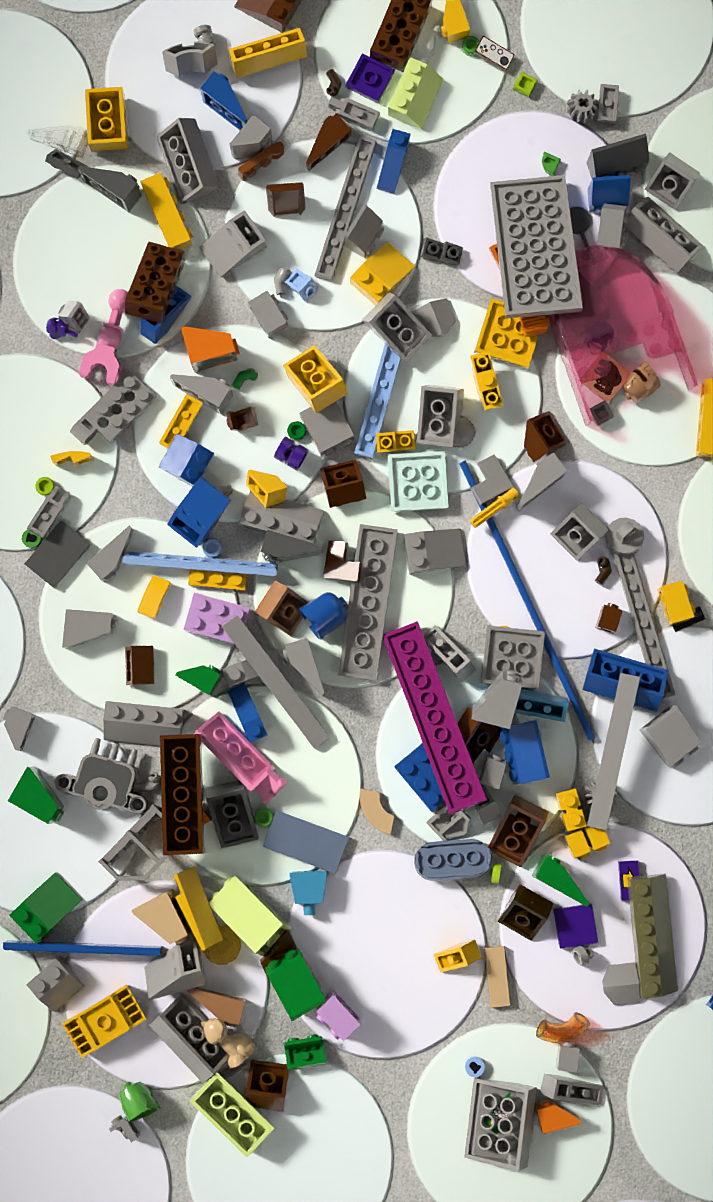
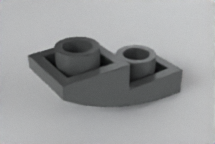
[420,237,463,266]

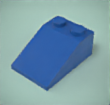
[200,71,247,131]

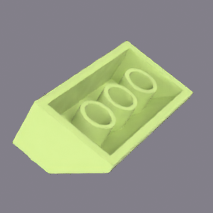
[190,1072,275,1157]

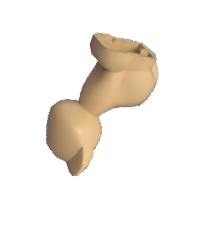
[201,1018,255,1068]

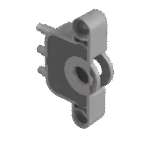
[54,738,148,813]

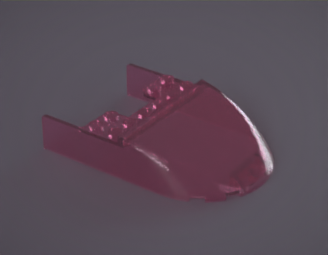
[548,245,698,426]

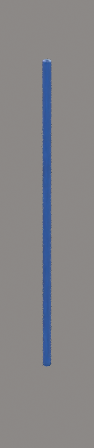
[459,460,595,740]

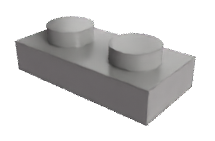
[597,84,619,124]

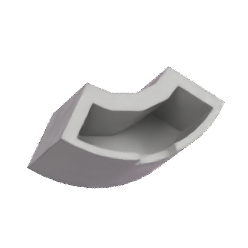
[162,42,218,77]

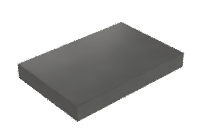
[24,520,91,589]

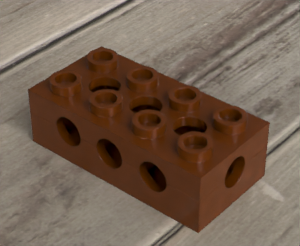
[370,0,433,72]
[125,241,185,324]

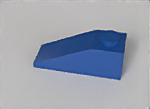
[376,129,411,194]
[140,286,192,344]
[227,683,268,743]

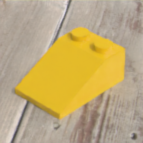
[350,242,416,306]

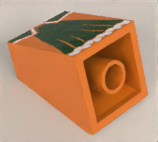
[181,326,240,372]

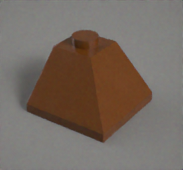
[524,411,569,462]

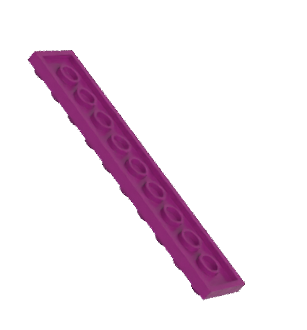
[383,621,487,815]

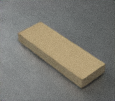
[484,946,510,1007]

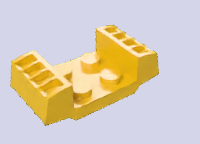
[62,984,146,1058]

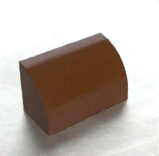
[125,646,154,685]

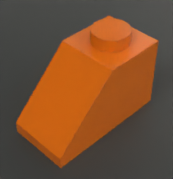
[535,1100,581,1134]

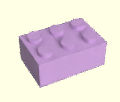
[183,593,251,645]

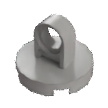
[606,517,644,555]

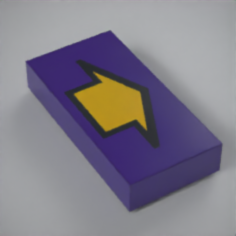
[618,860,639,901]

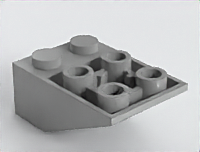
[199,210,267,278]
[144,939,206,1001]

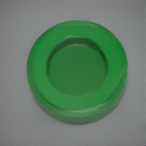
[287,421,306,441]

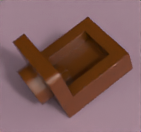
[226,406,259,432]

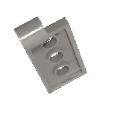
[70,371,157,445]

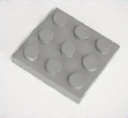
[481,625,545,689]

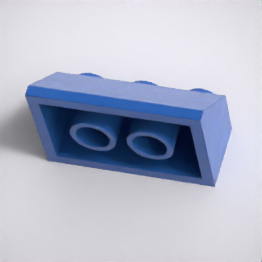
[500,720,550,785]

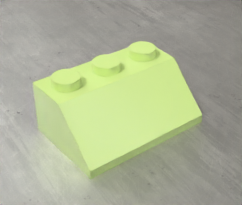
[388,57,443,130]

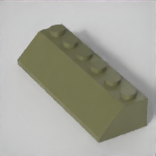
[627,873,678,998]

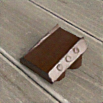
[266,182,306,218]

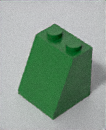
[8,766,64,824]
[265,948,327,1021]

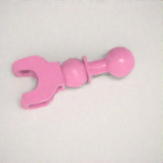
[79,289,128,387]

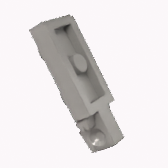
[328,97,380,131]

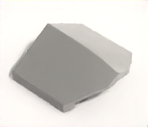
[412,298,456,337]
[426,804,471,841]
[602,962,640,1005]

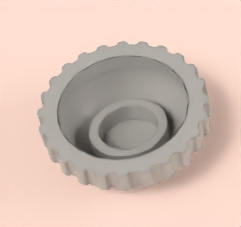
[454,417,476,448]

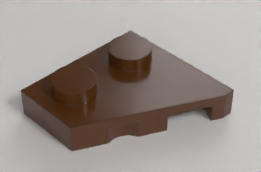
[260,929,298,980]

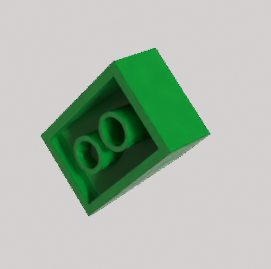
[531,854,589,907]
[9,872,82,943]

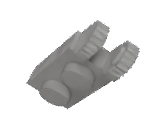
[27,486,70,539]

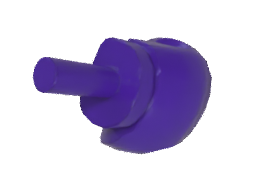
[46,317,78,339]

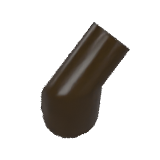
[326,69,342,97]

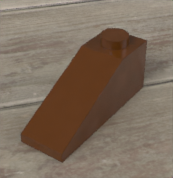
[306,113,351,171]

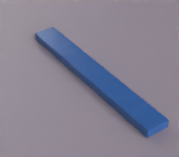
[3,940,162,956]

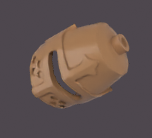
[622,362,661,402]

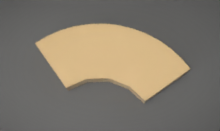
[360,789,394,835]

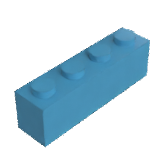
[515,689,568,722]

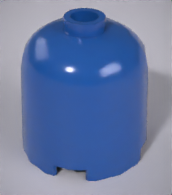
[299,592,348,640]

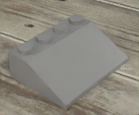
[464,1078,537,1171]

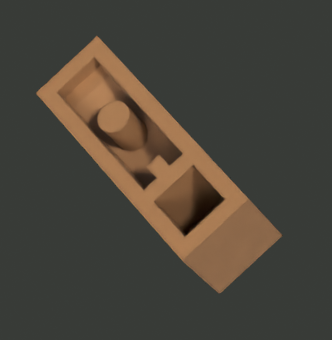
[187,987,246,1027]

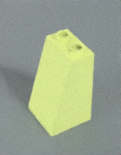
[209,875,292,956]

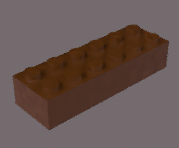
[160,734,205,855]

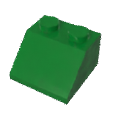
[175,664,223,697]

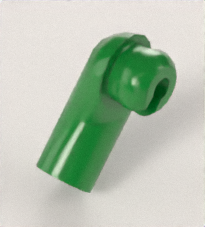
[231,368,258,390]

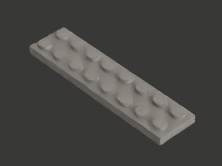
[338,524,398,681]

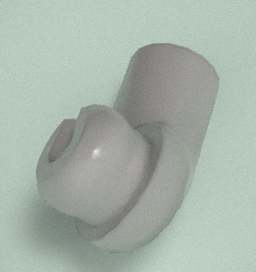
[274,267,292,295]
[134,772,160,792]

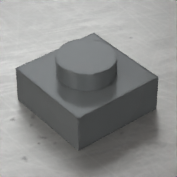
[588,400,614,426]

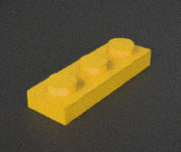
[159,394,203,449]
[188,569,247,591]

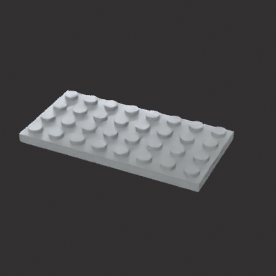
[490,175,583,319]

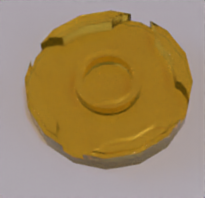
[203,925,242,965]

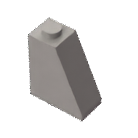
[62,609,117,649]

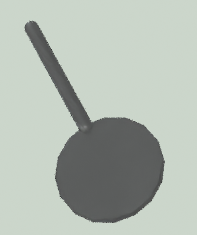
[570,206,596,266]

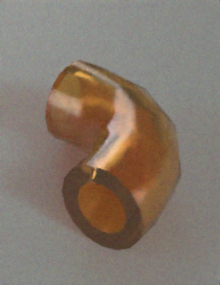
[536,1012,590,1043]

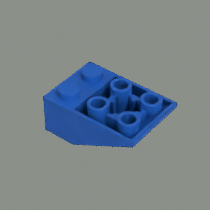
[167,476,231,548]

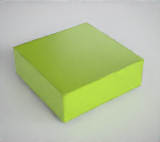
[513,72,538,98]

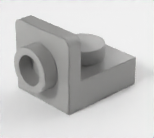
[109,1115,140,1143]

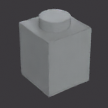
[555,1041,580,1073]

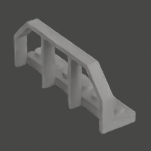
[98,797,170,881]

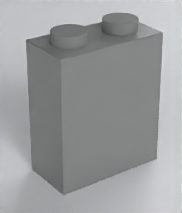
[299,401,354,456]

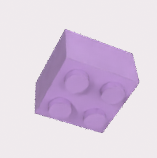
[316,990,361,1041]

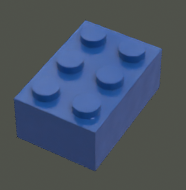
[394,742,444,812]

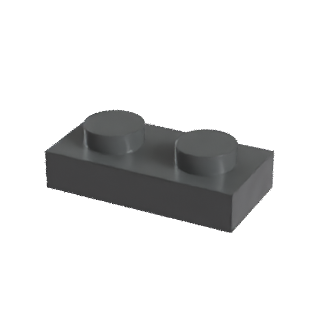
[45,148,88,179]

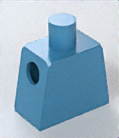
[289,870,327,915]

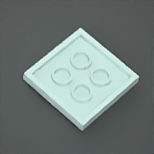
[388,451,448,512]

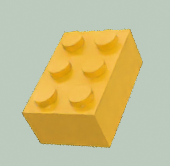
[85,87,129,152]
[283,345,348,413]

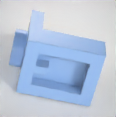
[284,268,317,302]

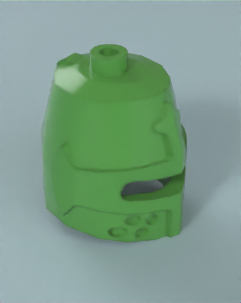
[118,1081,161,1122]

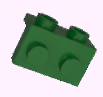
[283,1034,327,1071]

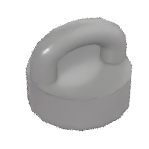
[572,946,594,967]

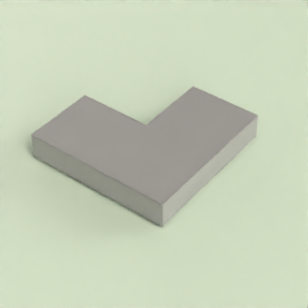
[471,454,513,505]

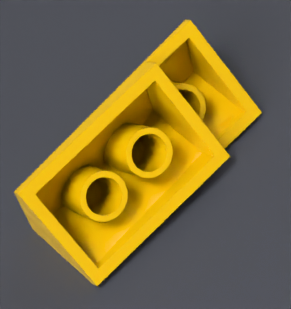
[173,866,223,952]

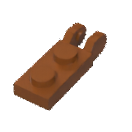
[238,141,284,180]

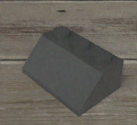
[586,133,649,178]

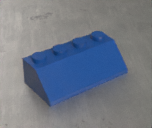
[582,648,669,712]

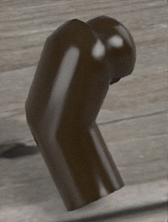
[594,556,612,586]

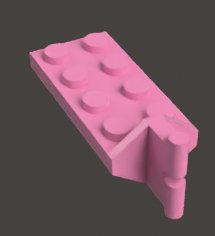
[194,711,287,804]

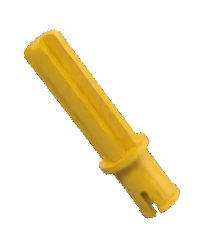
[470,488,520,528]

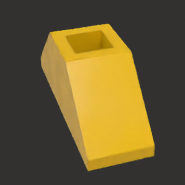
[470,351,503,411]

